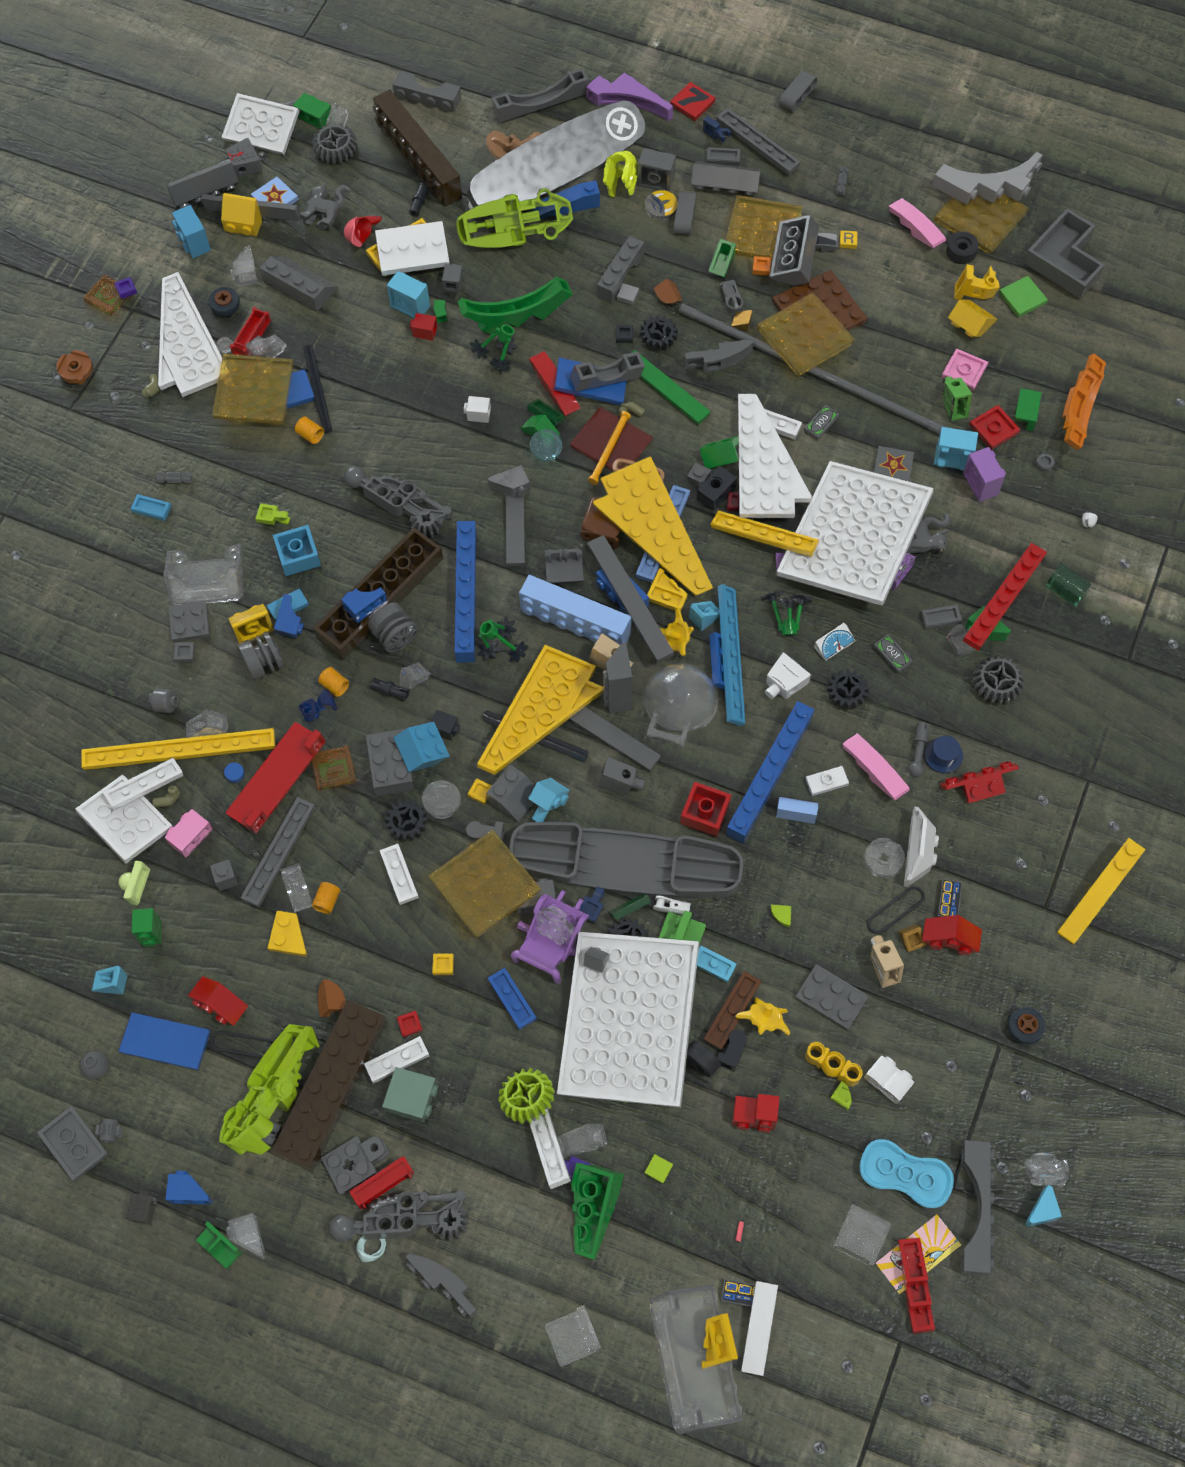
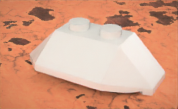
[904,807,939,887]

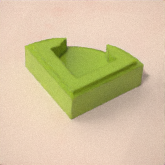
[771,905,791,927]
[830,1081,852,1111]

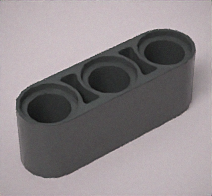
[779,71,818,112]
[673,191,697,235]

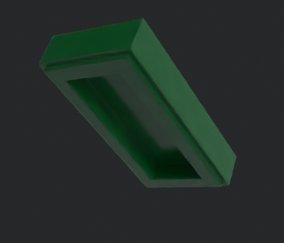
[527,399,566,427]
[609,894,651,920]

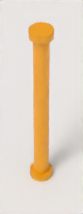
[588,411,631,485]

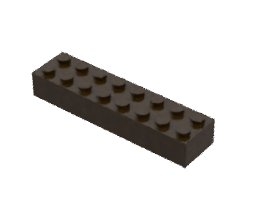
[373,89,462,207]
[313,528,443,660]
[271,1000,387,1173]

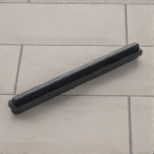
[303,344,332,433]
[483,710,589,761]

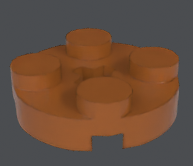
[56,350,93,384]

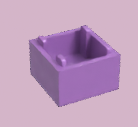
[963,447,1006,502]

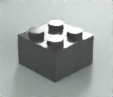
[638,148,676,192]

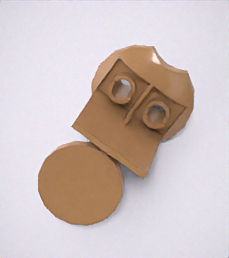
[486,131,541,160]

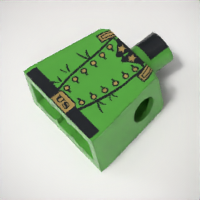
[942,377,972,421]

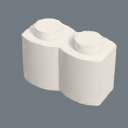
[864,1055,915,1104]

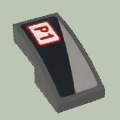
[815,232,839,252]

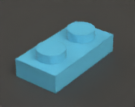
[697,946,737,983]

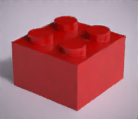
[680,782,731,837]

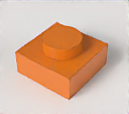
[752,256,771,276]

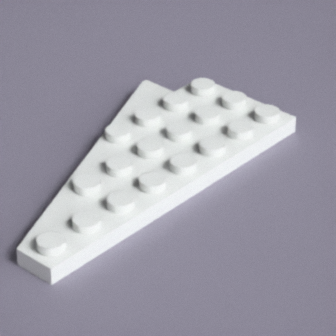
[158,272,231,397]
[738,394,812,518]

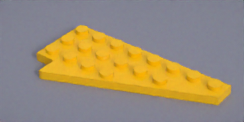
[593,456,713,597]
[477,645,603,775]

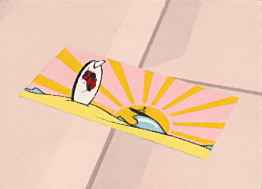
[876,1215,961,1294]

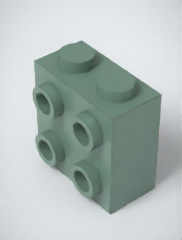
[382,1067,439,1123]

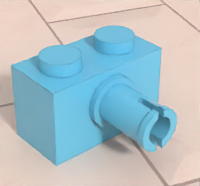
[528,778,570,822]

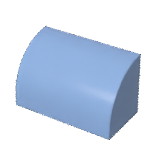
[776,797,818,824]

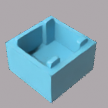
[387,271,430,318]
[934,427,978,471]

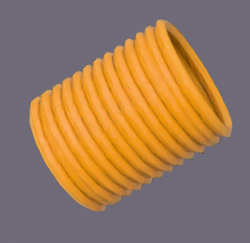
[295,416,324,444]
[318,667,349,697]
[312,882,341,914]

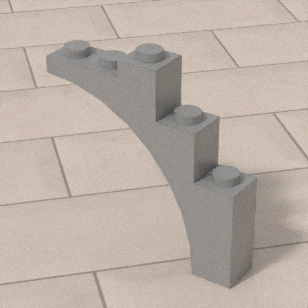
[933,152,1042,205]

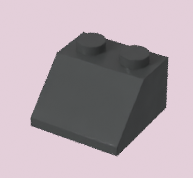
[486,764,535,823]

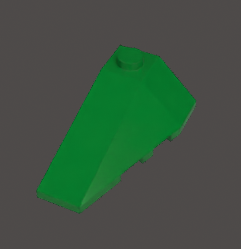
[571,1163,624,1260]

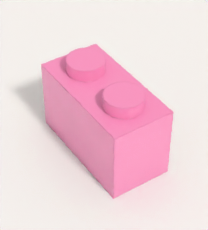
[165,809,213,858]

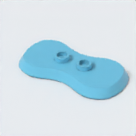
[860,1139,954,1208]

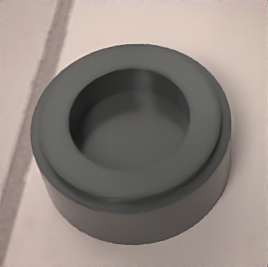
[1035,454,1055,472]

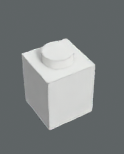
[464,396,491,423]

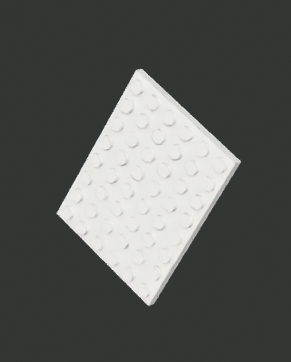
[777,461,933,606]
[557,932,699,1108]

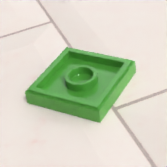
[999,276,1048,318]

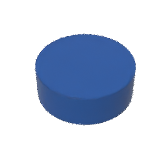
[224,763,245,783]

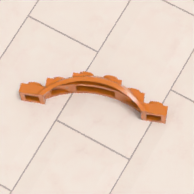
[1062,353,1106,450]

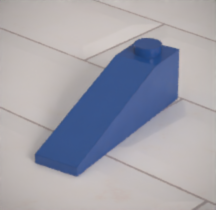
[532,180,600,218]

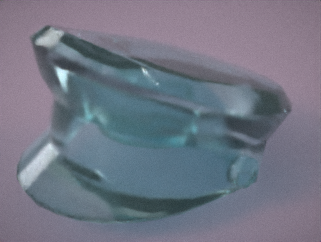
[529,429,562,461]

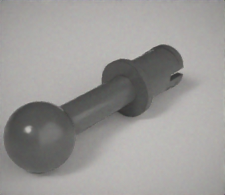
[909,722,930,777]

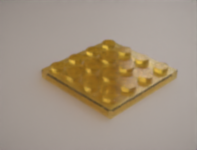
[934,193,1029,254]
[726,195,803,261]
[757,292,855,376]
[212,354,294,425]
[429,830,541,939]

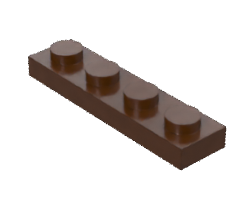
[703,971,762,1051]

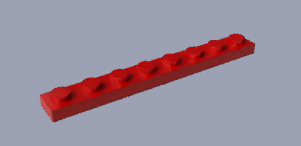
[963,543,1047,651]

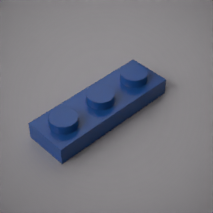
[710,632,725,690]
[488,968,537,1030]

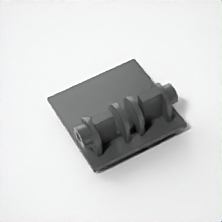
[545,547,584,583]

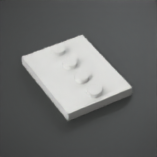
[222,93,299,156]
[375,221,449,276]
[75,775,172,864]

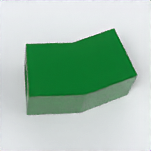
[434,300,448,324]

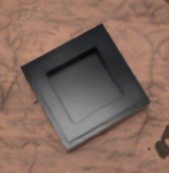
[616,325,633,343]

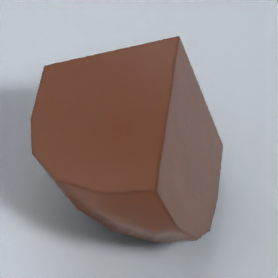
[653,279,682,304]
[318,979,346,1018]

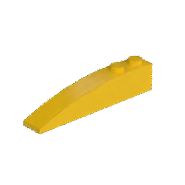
[1057,838,1146,945]

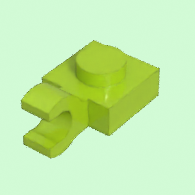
[255,503,291,525]

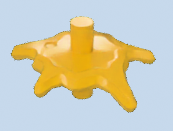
[660,609,694,656]
[736,997,790,1036]

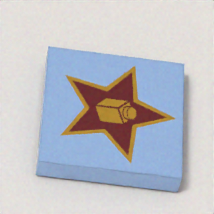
[251,177,298,204]

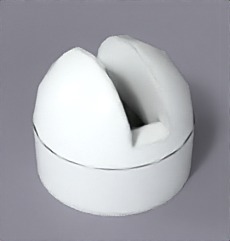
[1082,513,1098,528]

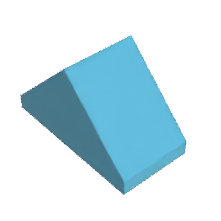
[689,601,720,631]
[92,966,127,995]
[1025,1184,1062,1227]

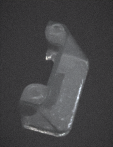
[163,545,243,605]

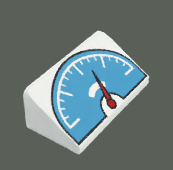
[814,623,855,661]

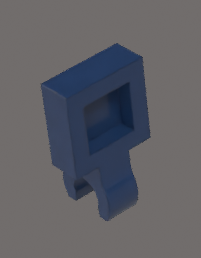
[703,116,731,142]
[580,886,605,923]

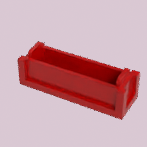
[230,307,271,360]
[349,1156,414,1210]

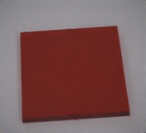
[570,407,653,471]

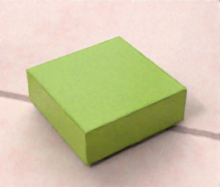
[645,1154,673,1184]

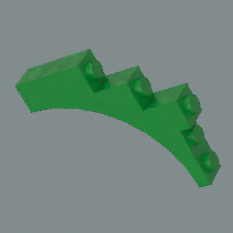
[457,276,573,335]

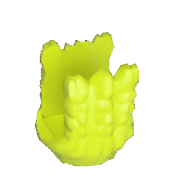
[603,151,638,197]

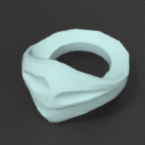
[356,1235,386,1262]

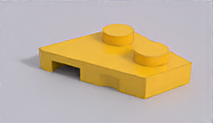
[647,568,688,612]
[268,911,307,957]
[702,1313,738,1369]

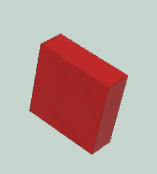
[397,1010,423,1038]

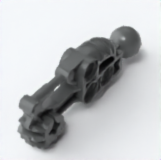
[343,466,451,538]
[329,1190,469,1242]

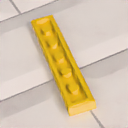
[711,510,819,557]

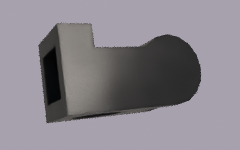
[717,1029,747,1072]

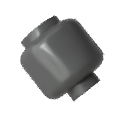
[148,688,179,713]

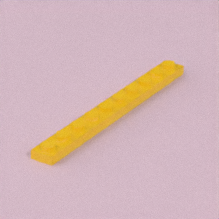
[82,728,276,770]

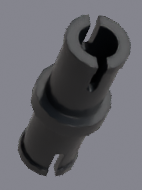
[409,183,429,217]
[370,678,410,700]

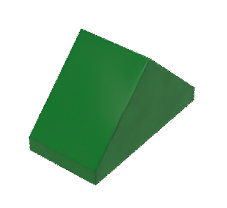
[521,415,560,447]

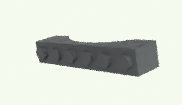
[492,68,589,123]
[961,1140,994,1276]

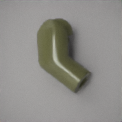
[142,374,160,398]
[618,402,645,417]
[153,786,180,807]

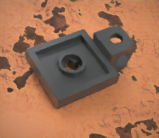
[321,1136,390,1195]

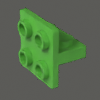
[659,910,706,944]

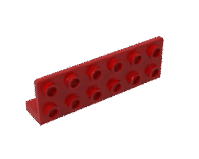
[226,722,326,834]

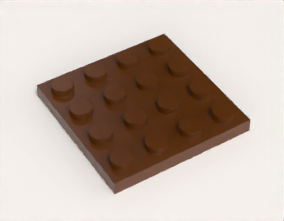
[772,269,868,351]

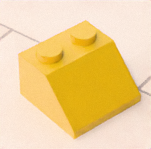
[221,193,262,236]
[948,300,997,338]
[228,604,274,644]

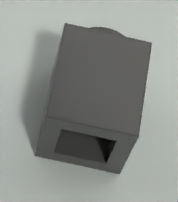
[442,264,463,293]
[210,859,239,891]

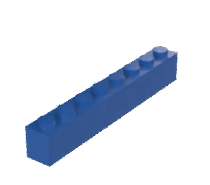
[455,521,477,663]
[726,701,815,844]

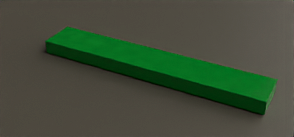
[631,350,711,425]

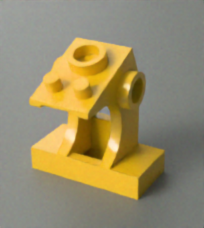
[954,264,1000,300]

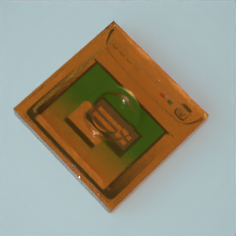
[83,274,128,316]
[312,745,356,791]

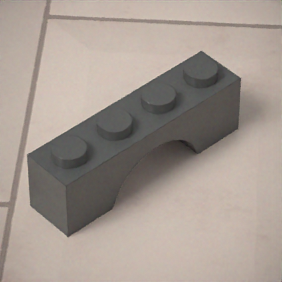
[393,70,462,112]
[597,236,645,304]
[570,352,645,391]

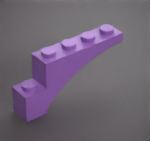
[586,73,673,121]

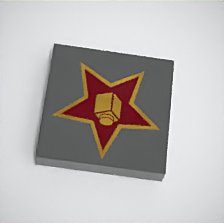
[874,446,914,482]

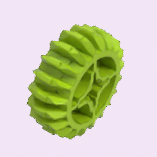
[498,1068,555,1124]

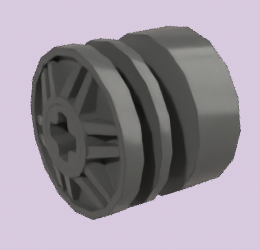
[367,602,418,653]
[237,631,284,680]

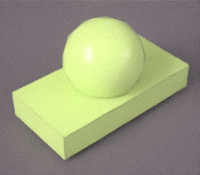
[118,861,150,906]

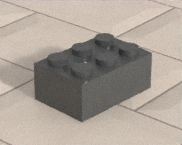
[366,729,415,797]

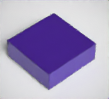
[114,277,137,299]

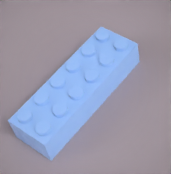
[519,575,631,645]

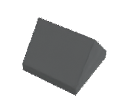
[583,947,610,973]

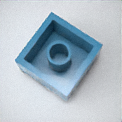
[172,205,211,259]
[273,525,321,576]
[393,722,449,772]

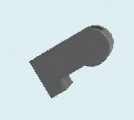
[466,821,505,847]

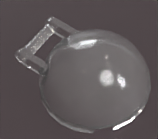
[642,663,718,747]

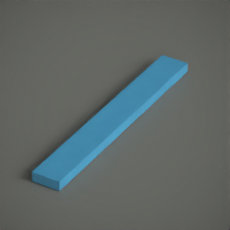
[718,584,745,726]

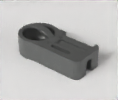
[720,280,743,314]

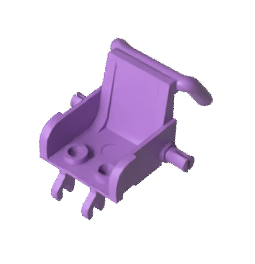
[511,890,589,984]

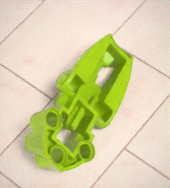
[456,188,573,248]
[219,1024,320,1155]

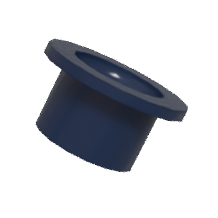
[924,736,963,774]

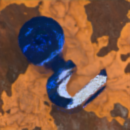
[299,690,338,722]

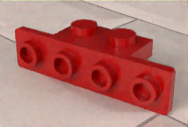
[940,761,1019,803]

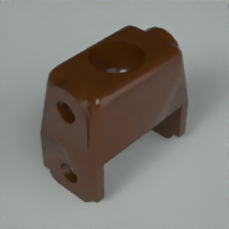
[580,497,621,550]

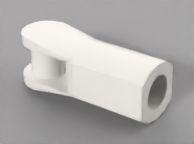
[653,896,691,915]

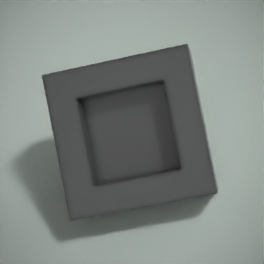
[687,463,711,485]
[174,642,195,663]

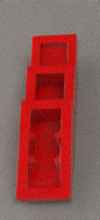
[529,351,580,416]
[898,1238,935,1334]

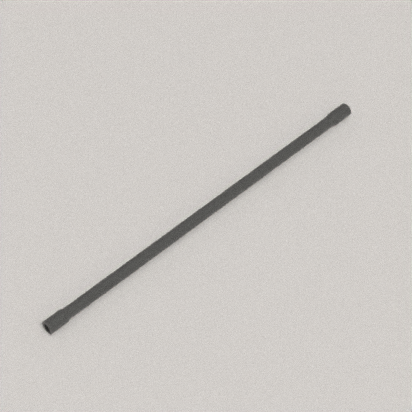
[679,303,948,435]

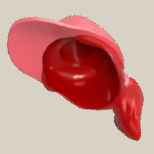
[344,216,382,247]

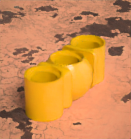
[805,1042,863,1086]

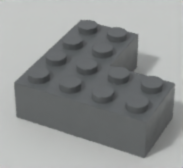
[1024,208,1104,299]

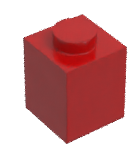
[410,313,438,341]

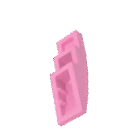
[889,198,946,248]
[843,733,910,801]

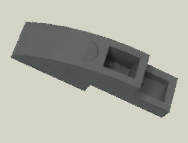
[684,339,753,373]
[406,1254,477,1318]

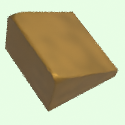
[731,310,753,331]
[898,924,926,952]

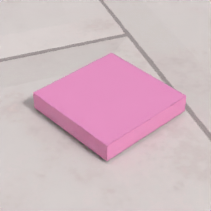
[941,349,988,392]

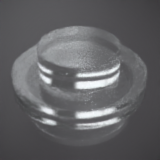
[216,337,233,354]

